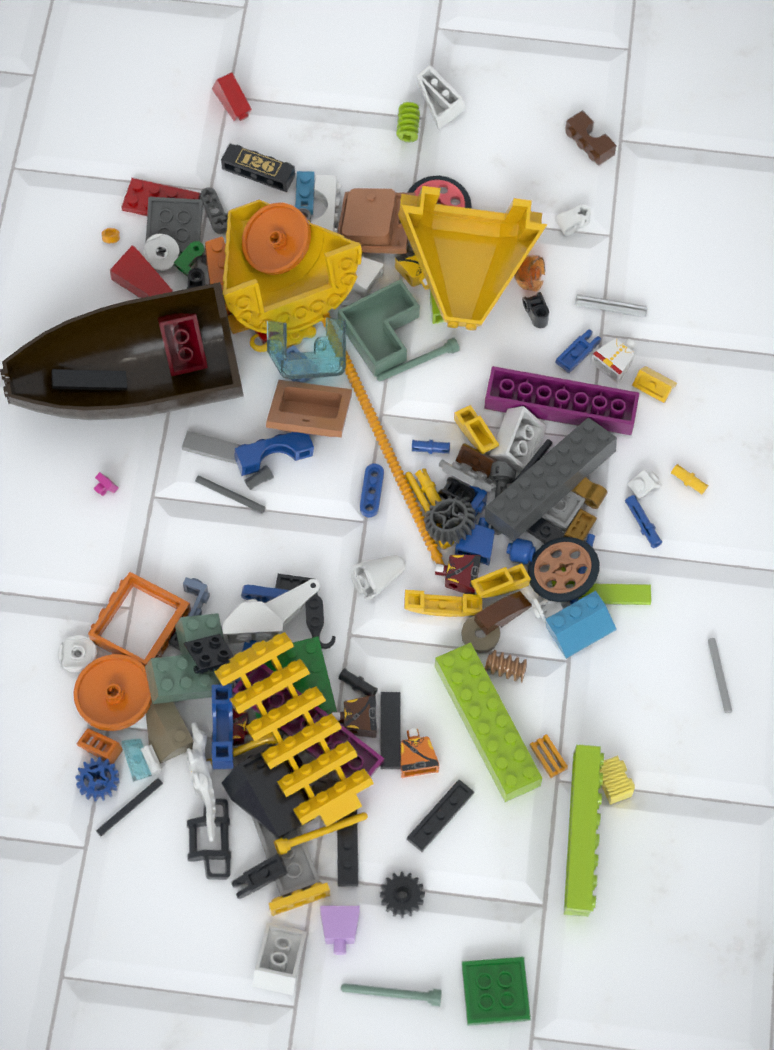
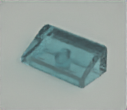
[121,739,152,782]

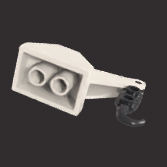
[223,579,336,649]

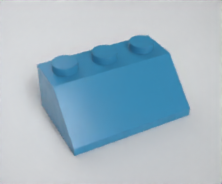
[545,591,616,659]

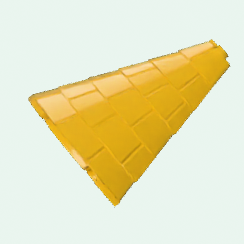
[222,199,362,334]

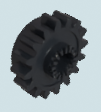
[380,871,425,918]

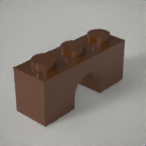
[565,110,617,166]

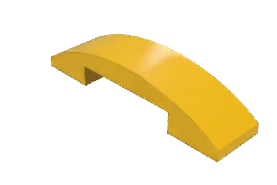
[404,590,482,617]

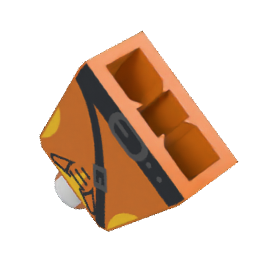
[401,728,439,778]

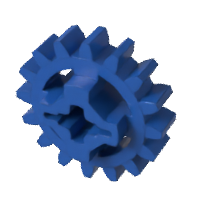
[75,757,120,802]

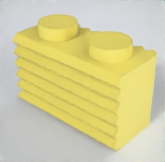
[599,755,635,805]

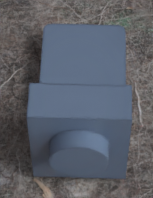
[183,577,210,616]

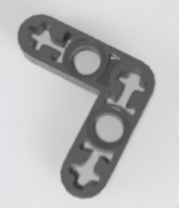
[200,187,228,234]

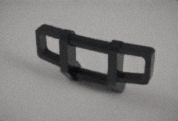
[186,799,231,880]

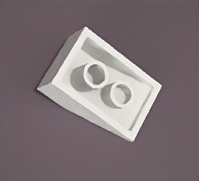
[252,923,307,995]

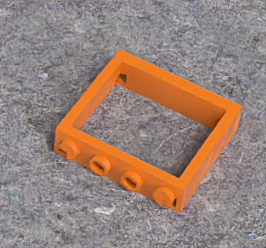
[88,572,191,666]

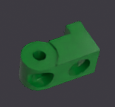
[173,241,205,277]

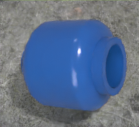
[506,538,536,565]

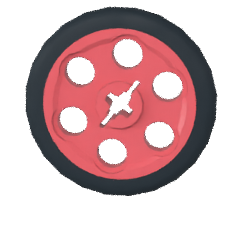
[407,175,472,209]

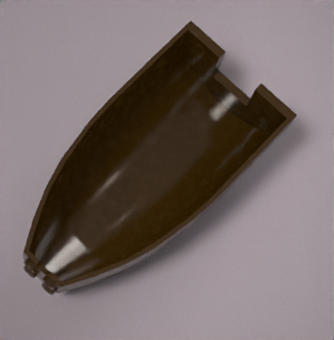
[0,282,244,420]

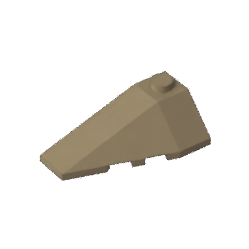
[146,702,194,764]

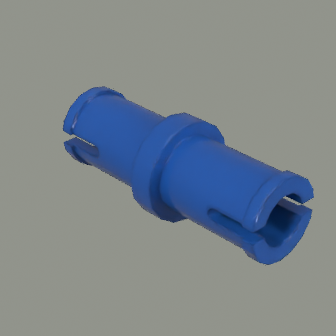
[412,439,450,454]

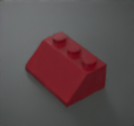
[157,313,208,376]

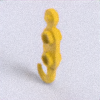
[249,326,316,352]

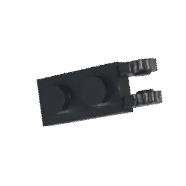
[231,854,289,899]

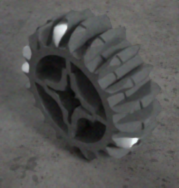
[424,496,477,545]

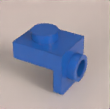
[469,485,487,516]

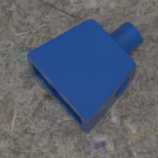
[455,517,495,566]

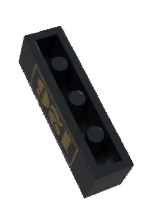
[221,143,295,193]

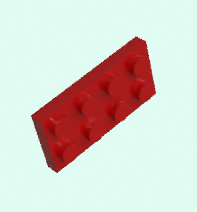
[121,178,201,216]

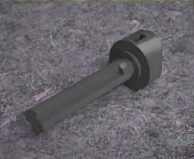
[490,461,516,535]

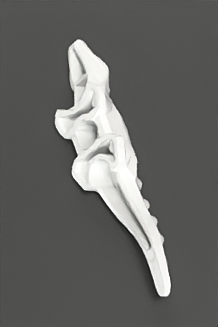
[187,722,216,842]

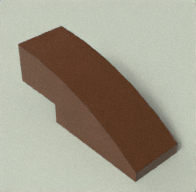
[474,591,532,635]

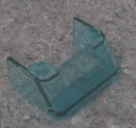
[267,317,346,379]

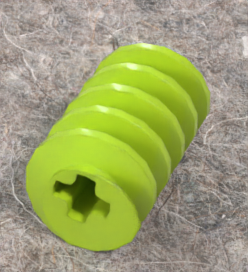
[396,102,420,142]

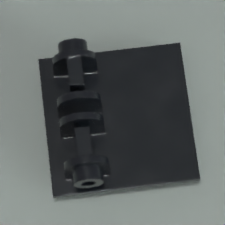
[184,634,234,675]

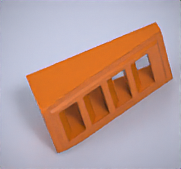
[76,728,123,764]

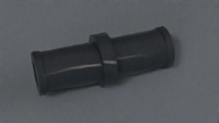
[338,668,378,696]

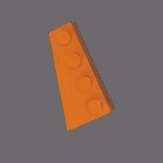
[205,236,232,316]

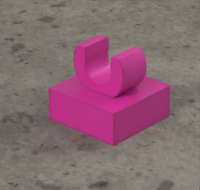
[94,472,119,496]

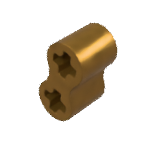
[572,477,608,509]

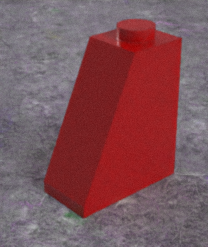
[212,72,252,121]

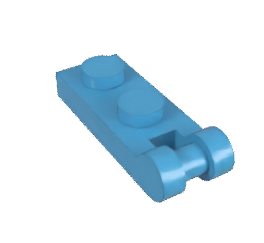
[295,171,315,215]

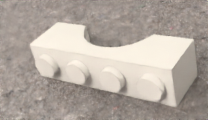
[312,175,340,233]

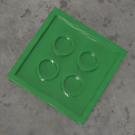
[461,957,531,1026]

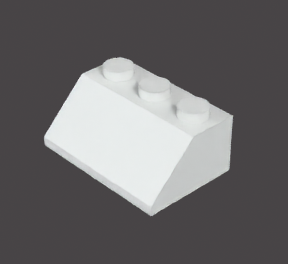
[489,406,547,472]

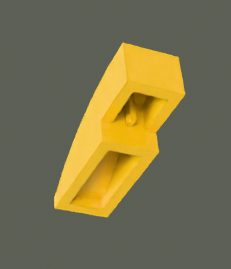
[454,405,499,454]
[471,563,531,598]

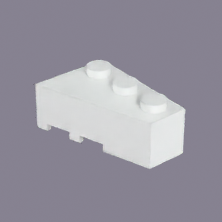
[417,65,465,130]

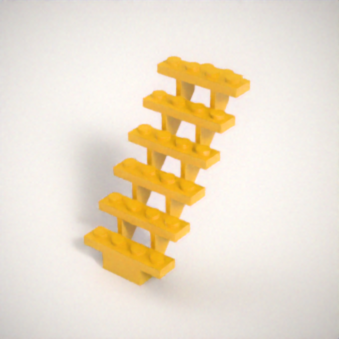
[214,632,374,827]

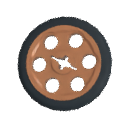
[528,537,600,602]

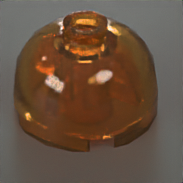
[514,255,545,291]

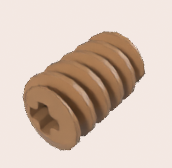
[485,650,527,683]

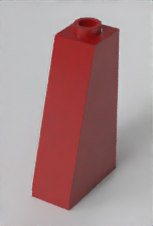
[110,245,173,298]

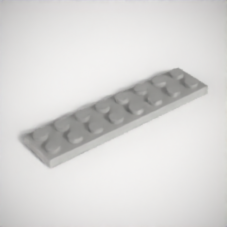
[233,742,320,897]

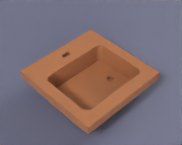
[337,188,416,254]
[266,380,352,438]

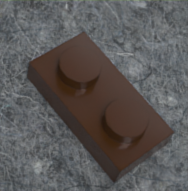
[455,443,497,478]

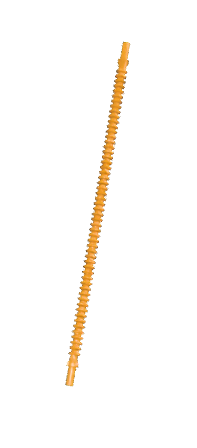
[321,312,445,577]

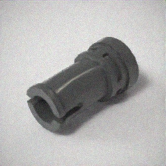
[244,465,274,490]

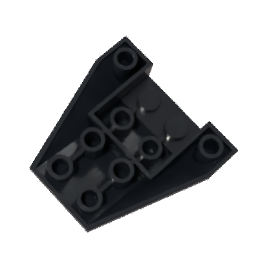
[221,745,315,838]

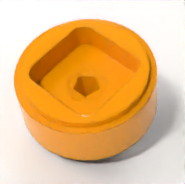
[101,228,120,243]

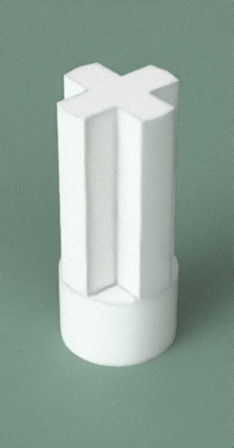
[141,745,163,775]

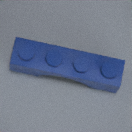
[234,432,314,476]
[212,684,234,769]

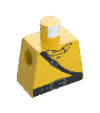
[395,250,430,290]

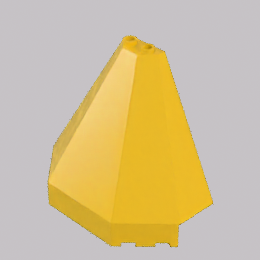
[398,186,548,331]

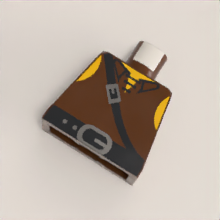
[332,695,377,738]

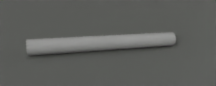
[708,638,732,713]

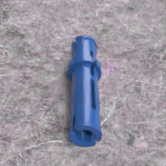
[625,495,662,548]

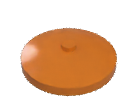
[242,203,311,275]
[73,654,152,731]

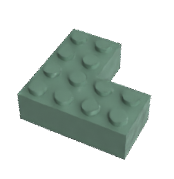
[338,279,420,377]
[145,613,234,704]

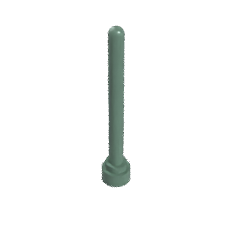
[377,337,460,381]
[341,984,442,1007]

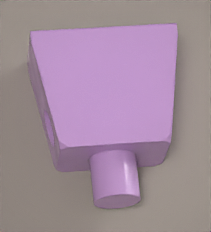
[320,906,360,955]

